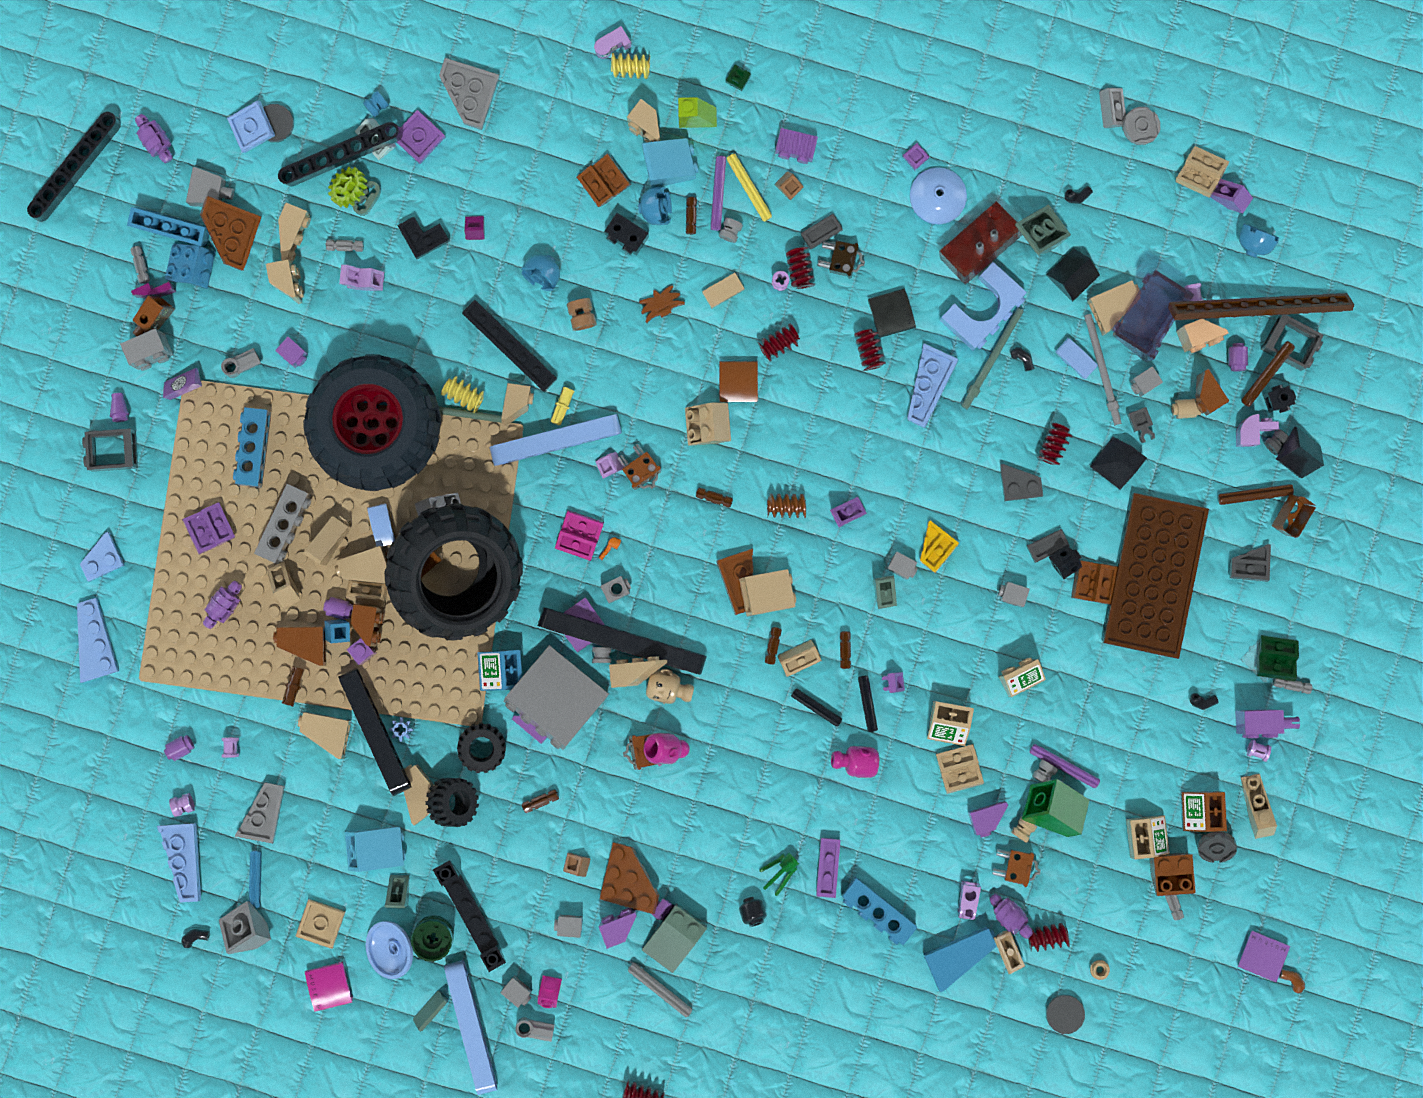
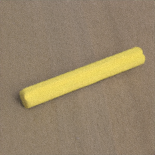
[727,153,772,222]

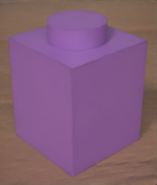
[275,337,308,368]
[346,638,377,665]

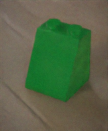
[1022,779,1090,837]

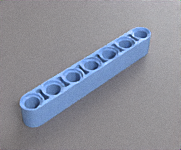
[489,414,622,466]
[444,960,497,1095]

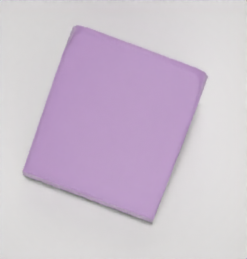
[595,452,623,479]

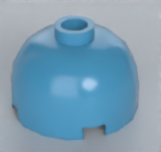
[638,187,672,225]
[1239,224,1280,258]
[521,255,560,291]

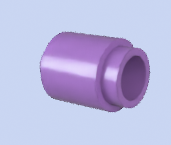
[1228,343,1248,371]
[323,597,353,620]
[164,735,195,761]

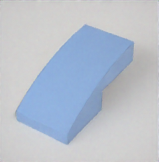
[1055,338,1098,379]
[367,503,396,547]

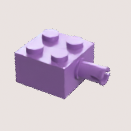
[1235,709,1300,738]

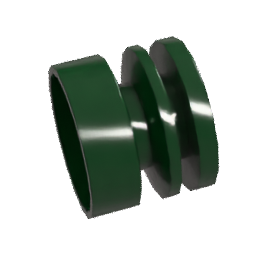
[411,915,454,962]

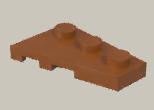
[716,549,753,615]

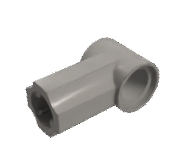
[221,348,261,378]
[516,1017,555,1042]

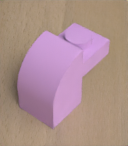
[339,265,384,291]
[1236,414,1279,447]

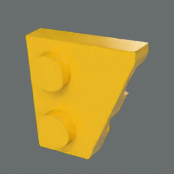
[920,520,959,573]

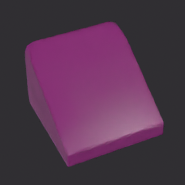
[464,216,485,240]

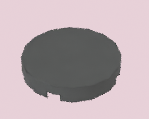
[263,104,294,142]
[1197,832,1237,863]
[1046,995,1085,1034]

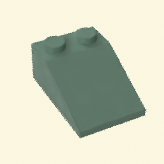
[1015,204,1071,255]
[642,903,707,973]

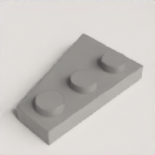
[235,782,285,844]

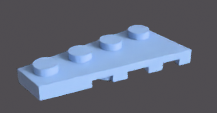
[907,344,958,428]
[77,598,119,683]
[157,823,201,903]

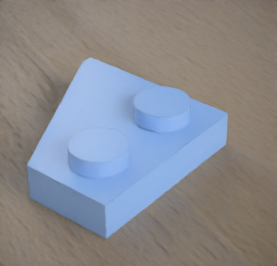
[80,532,125,582]

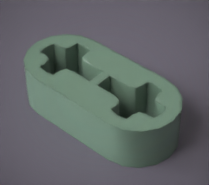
[353,181,381,216]

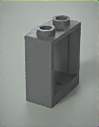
[1261,314,1324,371]
[82,429,138,472]

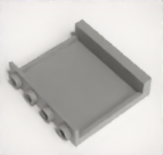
[504,645,609,750]

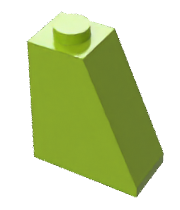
[678,97,717,128]

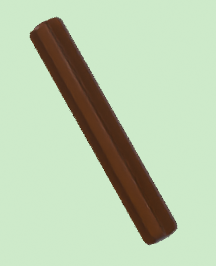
[1241,341,1295,407]
[1218,484,1294,505]

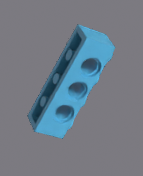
[127,207,209,246]
[233,407,271,488]
[841,877,917,945]

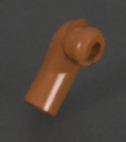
[1279,969,1305,993]

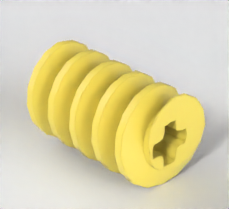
[611,53,650,79]
[441,376,484,414]

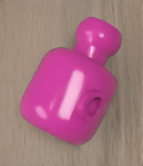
[644,733,690,766]
[831,746,879,778]

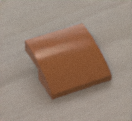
[577,154,632,207]
[719,361,758,402]
[1071,560,1118,605]

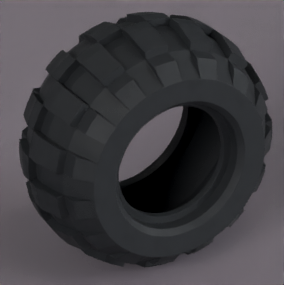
[384,503,523,641]

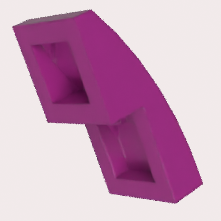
[131,282,176,298]

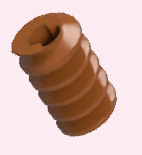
[767,494,806,518]

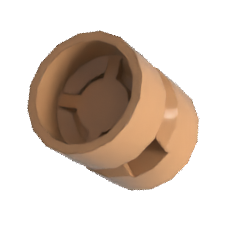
[567,298,597,331]

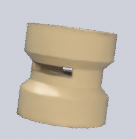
[1011,816,1037,843]

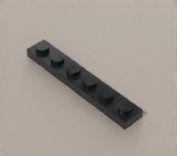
[462,300,557,393]

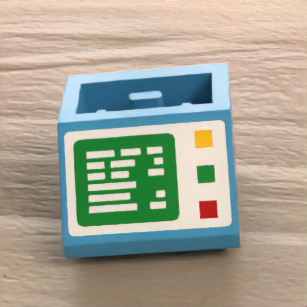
[477,649,522,691]

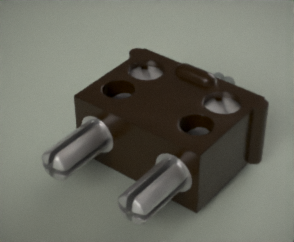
[818,240,865,279]

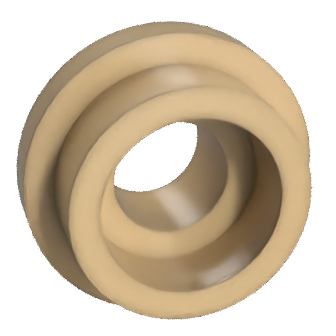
[1090,960,1110,980]

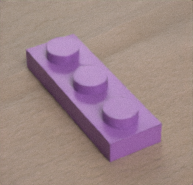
[816,838,841,898]

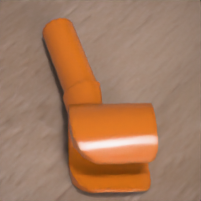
[599,537,621,560]

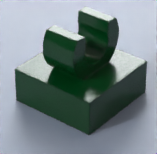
[726,65,751,91]

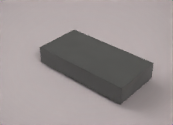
[801,214,843,250]
[1026,529,1070,563]

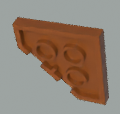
[200,196,261,271]
[600,842,659,914]

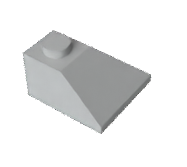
[219,901,271,954]

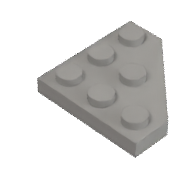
[439,58,500,130]

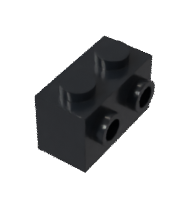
[604,213,649,256]

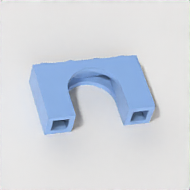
[940,262,1027,351]

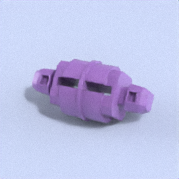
[135,114,173,163]
[203,580,242,629]
[990,894,1033,939]

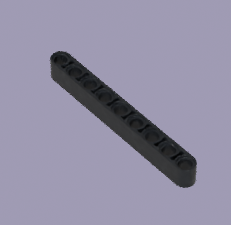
[537,607,707,675]

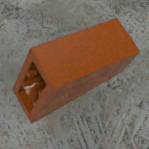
[273,627,326,666]

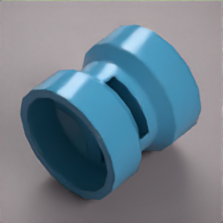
[362,91,389,118]

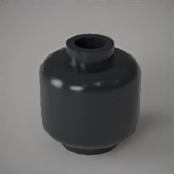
[739,897,767,927]

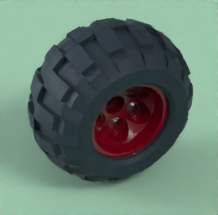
[303,354,441,491]

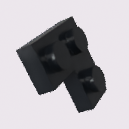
[397,217,450,259]

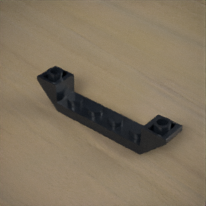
[433,860,506,972]

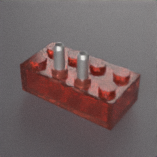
[939,201,1022,285]

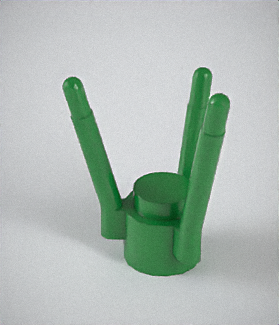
[759,853,799,896]

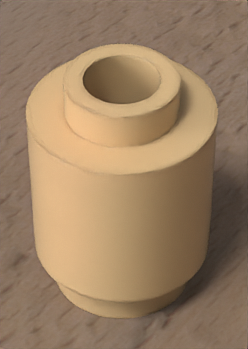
[1172,398,1201,419]

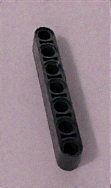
[27,112,121,222]
[278,122,403,187]
[338,668,412,796]

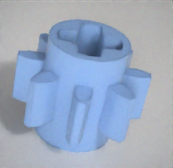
[389,717,414,742]

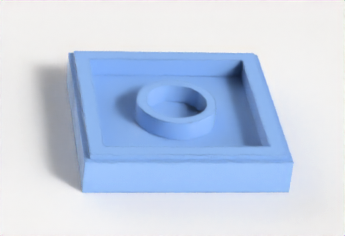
[227,101,275,153]

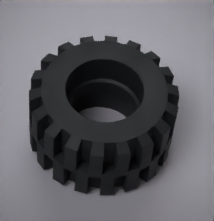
[457,722,506,773]
[425,778,479,827]

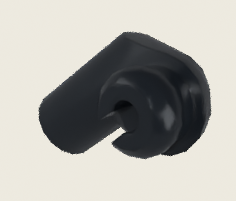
[1065,186,1093,204]
[1010,347,1035,372]
[1189,693,1219,710]
[181,929,210,948]

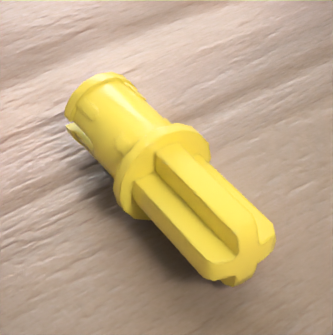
[551,387,575,425]

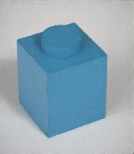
[324,619,350,643]

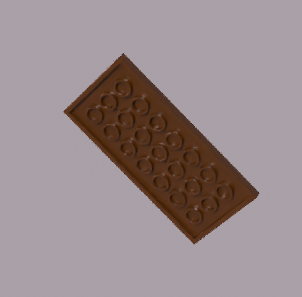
[1102,493,1209,659]

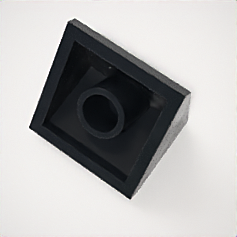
[1046,248,1100,302]
[1276,426,1324,478]

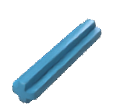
[249,850,261,908]

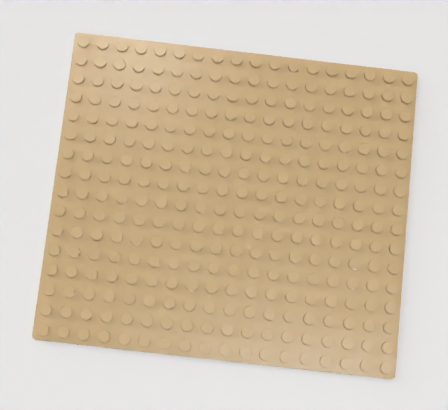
[139,380,523,726]

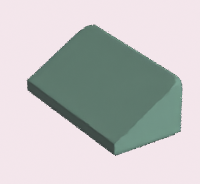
[413,991,449,1032]

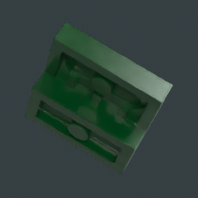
[1257,635,1299,682]

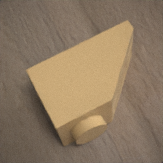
[501,383,534,426]
[267,562,300,608]

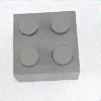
[120,329,173,371]

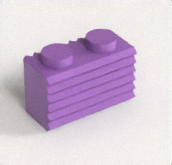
[775,128,818,164]

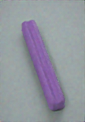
[711,156,726,231]
[1030,744,1100,788]

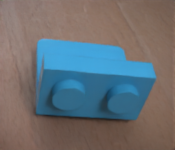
[165,244,215,289]

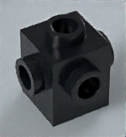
[1263,384,1296,413]
[1048,544,1083,579]

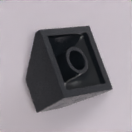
[1090,437,1147,490]

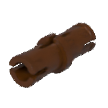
[282,666,305,707]

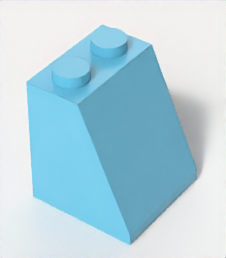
[642,138,699,189]
[345,826,406,872]

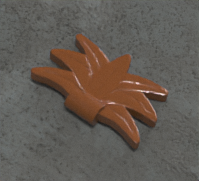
[639,285,685,323]

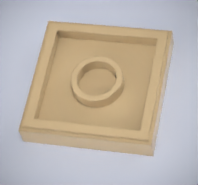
[296,899,346,949]

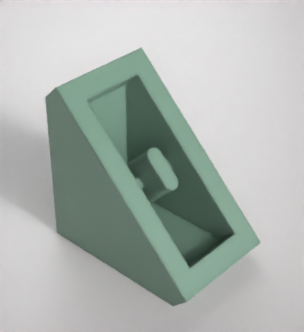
[873,575,897,609]
[385,875,410,908]

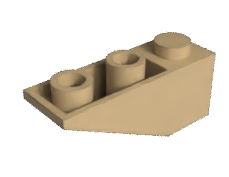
[278,203,311,263]
[609,656,667,688]
[1241,774,1277,839]

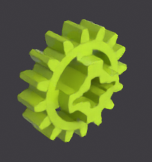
[328,167,367,208]

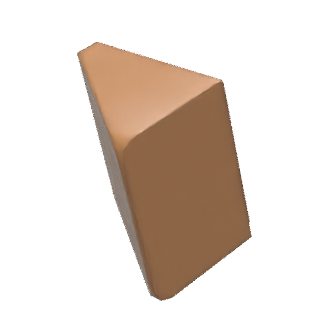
[775,172,803,200]
[563,853,590,877]

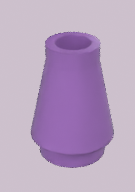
[110,393,129,422]

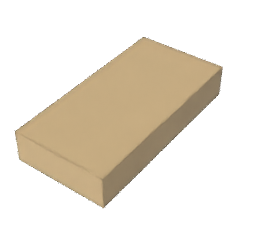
[702,273,745,309]

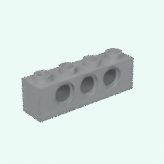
[254,484,312,564]

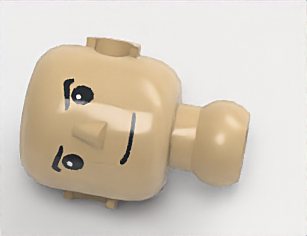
[646,669,694,704]

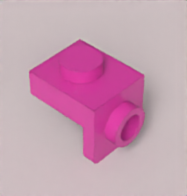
[537,975,562,1008]

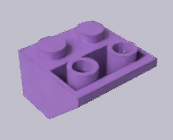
[599,908,637,949]

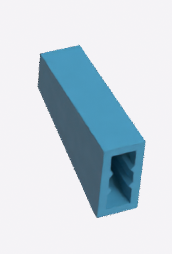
[923,926,997,992]

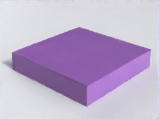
[393,110,446,164]

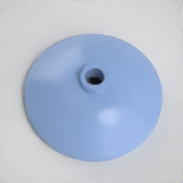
[910,168,967,225]
[366,921,413,979]

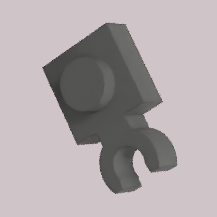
[1127,407,1155,443]

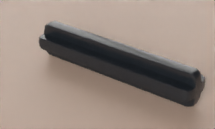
[858,675,878,732]
[791,688,842,727]

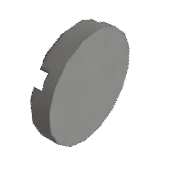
[1123,107,1160,145]

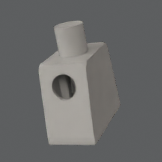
[186,167,234,207]

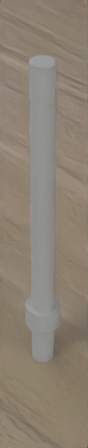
[1084,314,1122,426]

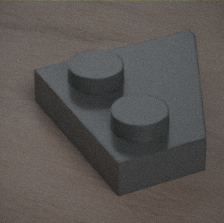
[1000,464,1043,502]
[1230,544,1271,582]

